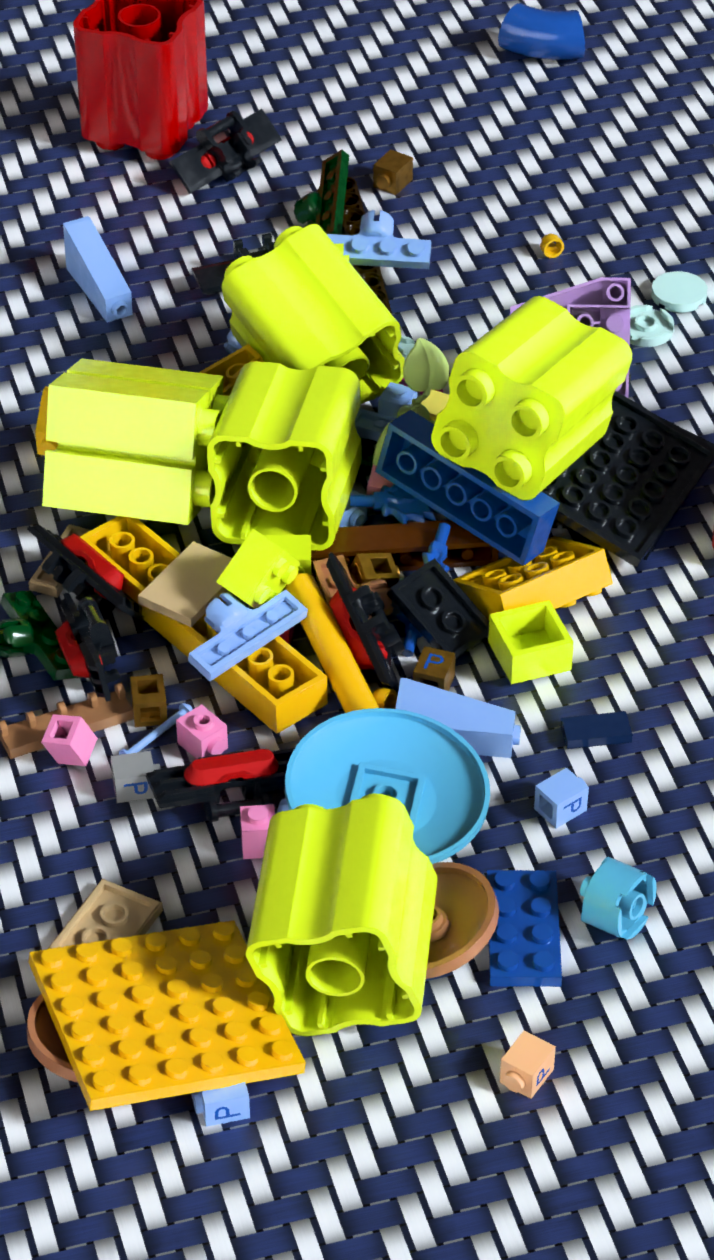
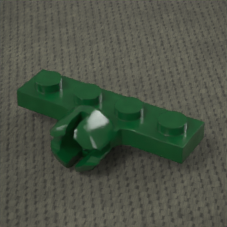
[293,150,350,235]
[0,591,82,680]

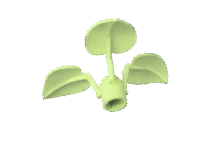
[373,338,449,466]

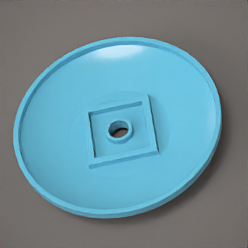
[285,708,490,864]

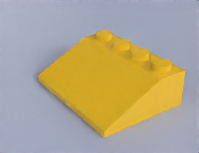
[453,536,613,620]

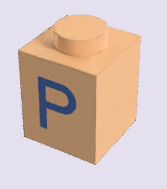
[500,1031,556,1099]

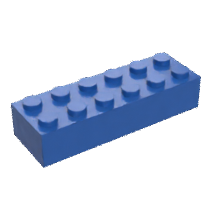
[375,410,560,566]

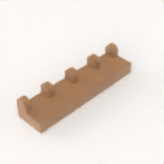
[0,683,134,759]

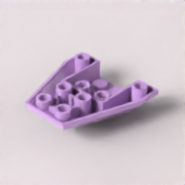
[510,277,631,398]

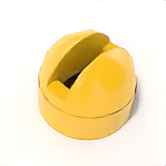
[540,234,564,258]
[372,688,397,709]

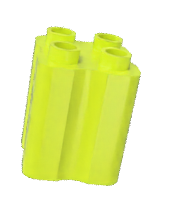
[221,224,405,404]
[431,296,632,500]
[207,361,362,551]
[246,793,438,1036]

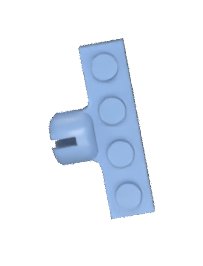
[327,210,431,269]
[188,590,308,681]

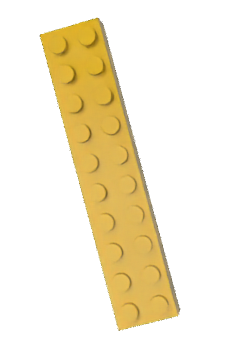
[79,516,328,734]

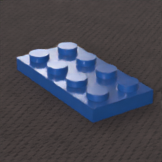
[487,870,562,987]

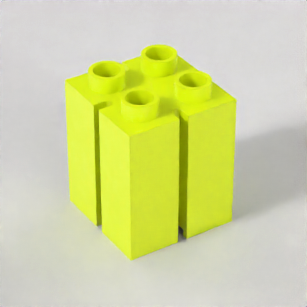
[42,358,229,525]

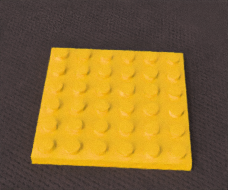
[29,920,306,1111]

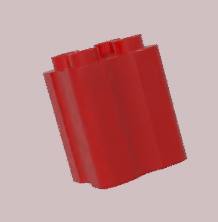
[73,0,208,160]

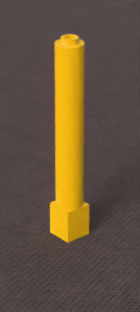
[284,573,379,713]

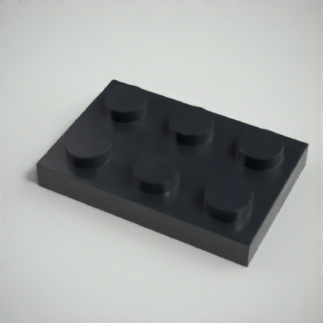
[387,558,489,661]

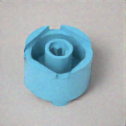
[580,857,657,940]

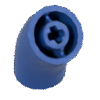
[498,3,585,60]

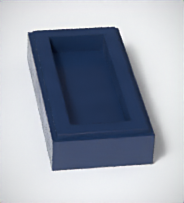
[561,711,633,749]

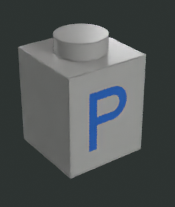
[111,751,160,803]

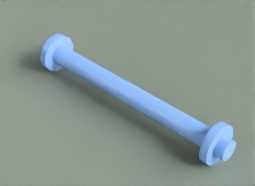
[119,703,193,755]

